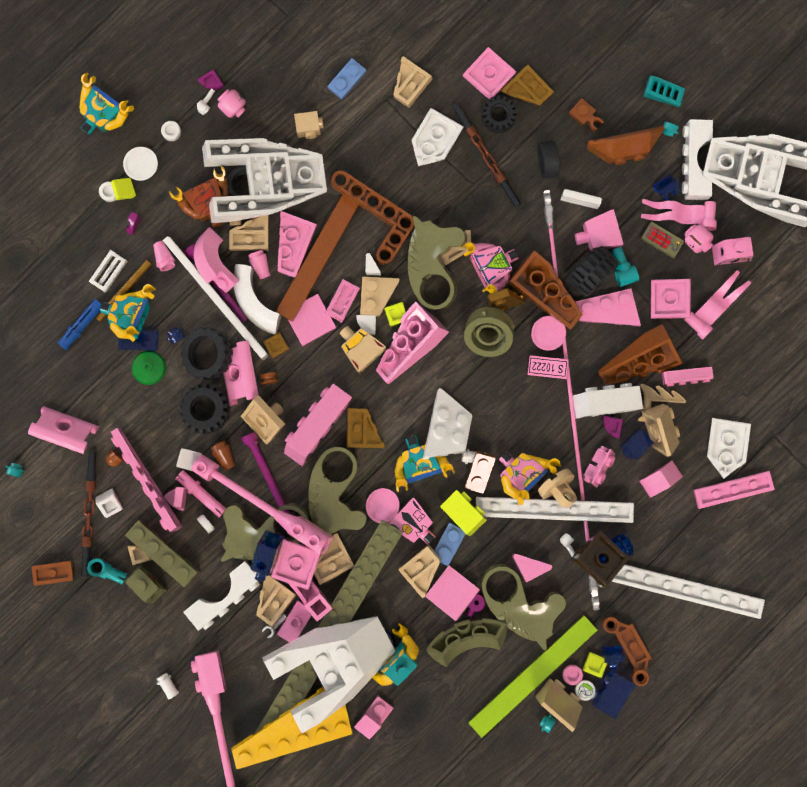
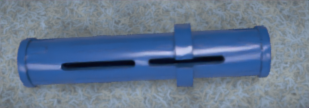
[57,299,102,351]

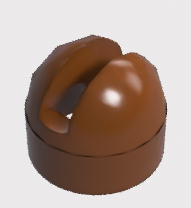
[106,450,123,467]

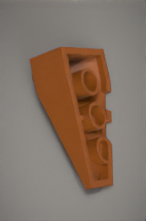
[508,251,583,330]
[598,324,682,386]

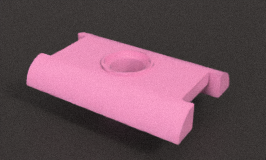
[223,341,258,406]
[28,406,99,454]

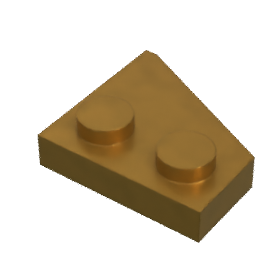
[501,65,554,106]
[346,408,385,448]

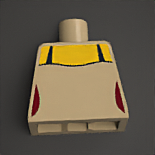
[339,326,386,374]

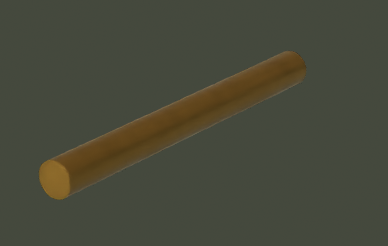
[95,260,152,322]

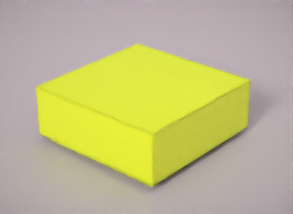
[111,178,136,200]
[384,302,406,327]
[583,652,608,678]

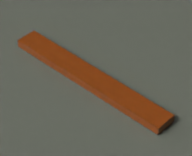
[276,187,361,322]

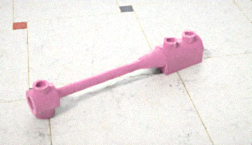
[192,455,334,555]
[191,650,235,787]

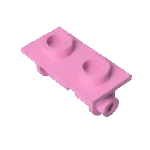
[583,446,615,488]

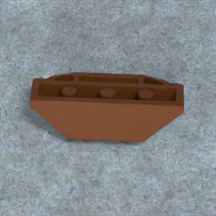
[586,126,664,165]

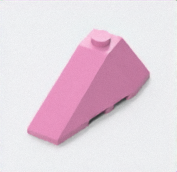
[376,302,449,384]

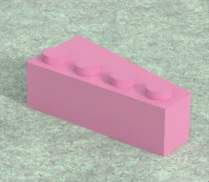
[284,384,352,467]

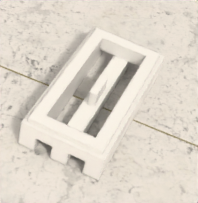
[561,189,602,209]
[89,250,128,293]

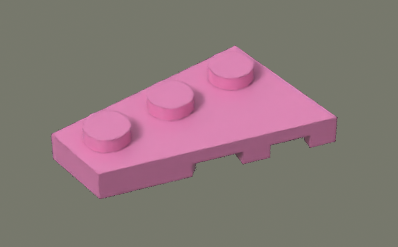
[278,211,317,278]
[575,289,641,327]

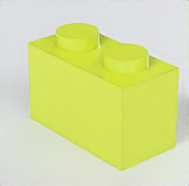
[440,490,487,536]

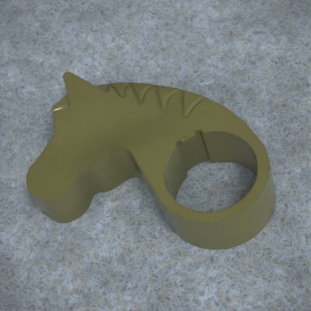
[408,216,467,310]
[309,447,368,535]
[221,503,311,562]
[481,564,566,651]

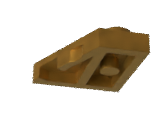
[488,289,526,312]

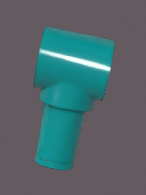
[611,247,639,287]
[87,558,128,585]

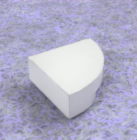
[356,315,376,336]

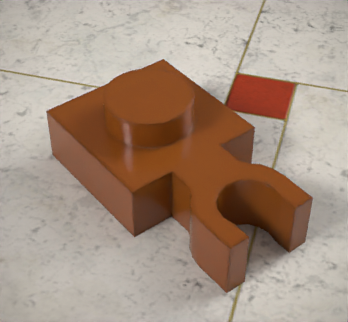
[569,98,604,133]

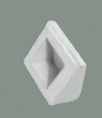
[365,253,381,276]
[176,448,202,471]
[95,489,123,518]

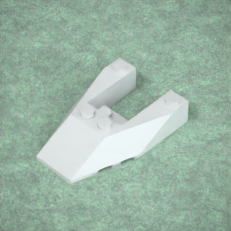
[702,134,807,227]
[202,138,327,223]
[262,616,396,733]

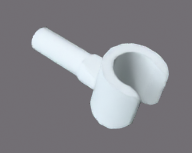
[197,89,215,115]
[560,533,575,556]
[262,614,287,638]

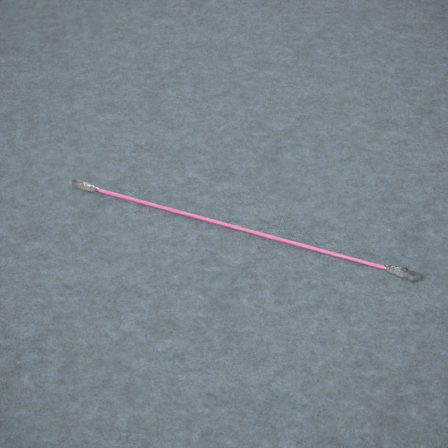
[543,190,599,610]

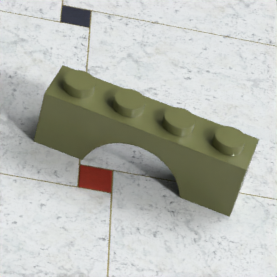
[125,520,201,587]

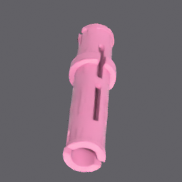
[175,470,226,518]

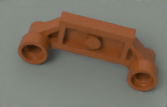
[602,617,652,686]

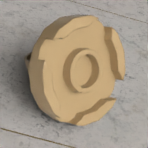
[538,469,577,508]

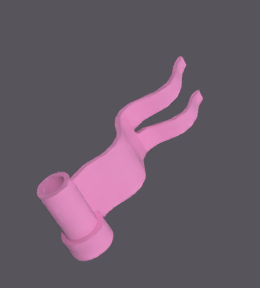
[641,199,717,231]
[684,270,751,340]

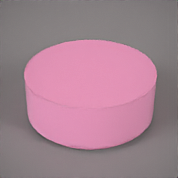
[562,665,583,685]

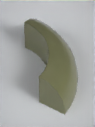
[426,619,507,667]

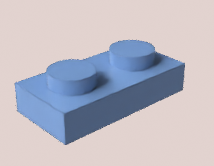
[327,58,367,100]
[434,523,465,566]

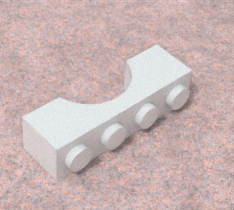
[682,119,713,200]
[183,560,262,631]

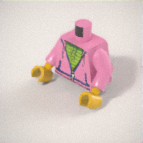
[461,242,519,298]

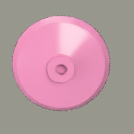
[531,316,566,350]
[366,488,399,523]

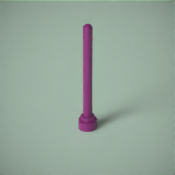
[184,244,247,323]
[241,432,290,514]

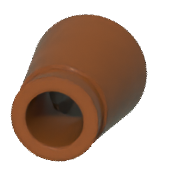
[211,440,235,471]

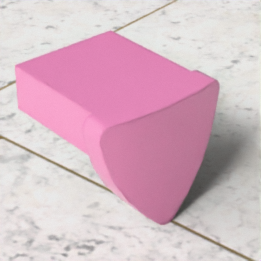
[164,487,187,511]

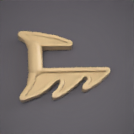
[637,384,686,422]

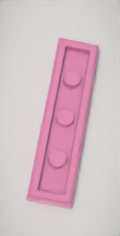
[693,471,775,509]

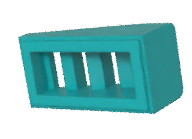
[643,75,685,107]

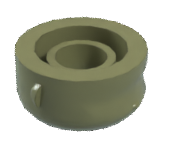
[464,307,515,357]

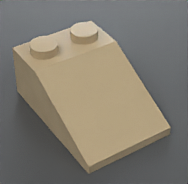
[641,404,680,457]
[535,678,582,732]

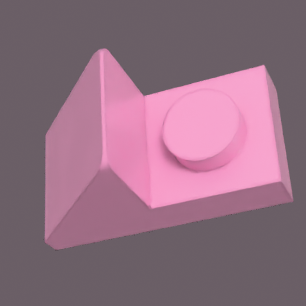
[354,695,394,740]

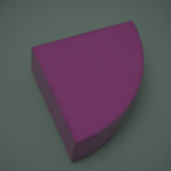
[197,69,224,90]
[126,212,141,235]
[603,416,623,439]

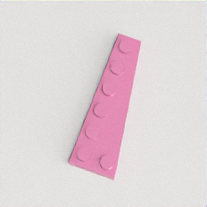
[111,428,183,532]

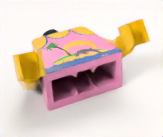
[499,452,561,505]

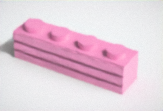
[662,367,714,387]

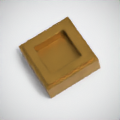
[263,332,290,359]

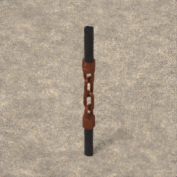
[452,102,521,208]
[81,452,97,577]

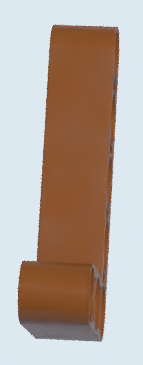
[331,171,414,265]

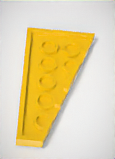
[231,687,352,769]

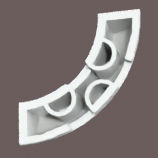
[233,264,281,335]

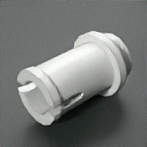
[461,449,486,464]
[157,672,179,700]

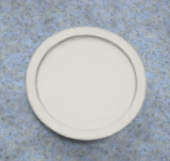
[123,147,158,181]

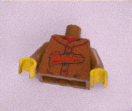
[169,166,230,228]

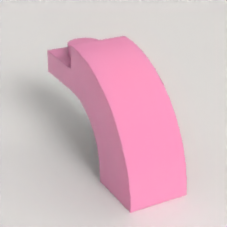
[194,227,239,293]
[289,579,332,621]

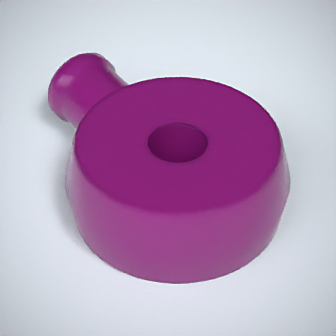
[467,593,486,617]

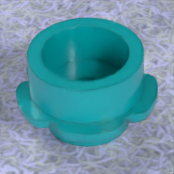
[662,122,679,137]
[5,463,25,478]
[539,714,557,733]

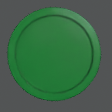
[131,350,166,385]

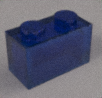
[592,670,635,719]

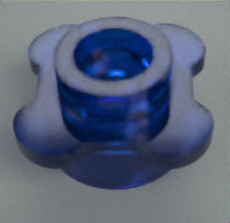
[166,327,185,344]

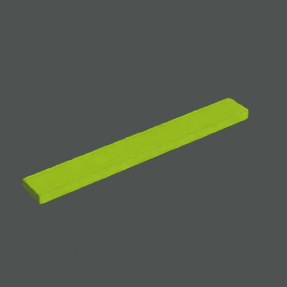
[468,615,597,738]

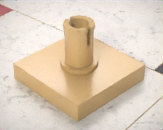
[241,395,285,445]

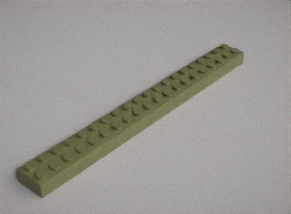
[255,519,403,734]

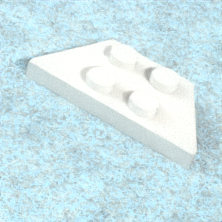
[423,388,472,460]

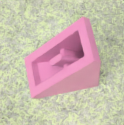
[639,460,683,498]
[512,553,552,582]

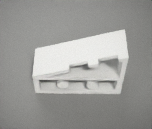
[573,383,643,419]

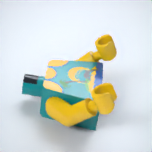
[79,73,134,135]
[100,284,156,342]
[395,436,455,492]
[372,624,419,686]

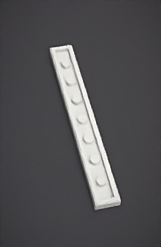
[163,236,268,360]
[476,497,634,523]
[612,565,765,619]

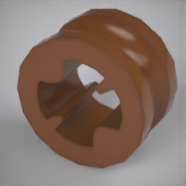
[259,372,278,385]

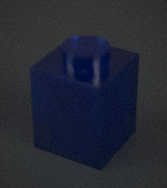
[621,429,654,460]

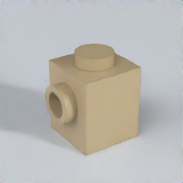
[294,111,324,139]

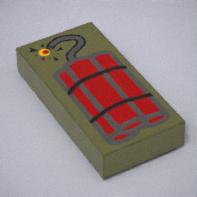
[641,221,684,258]

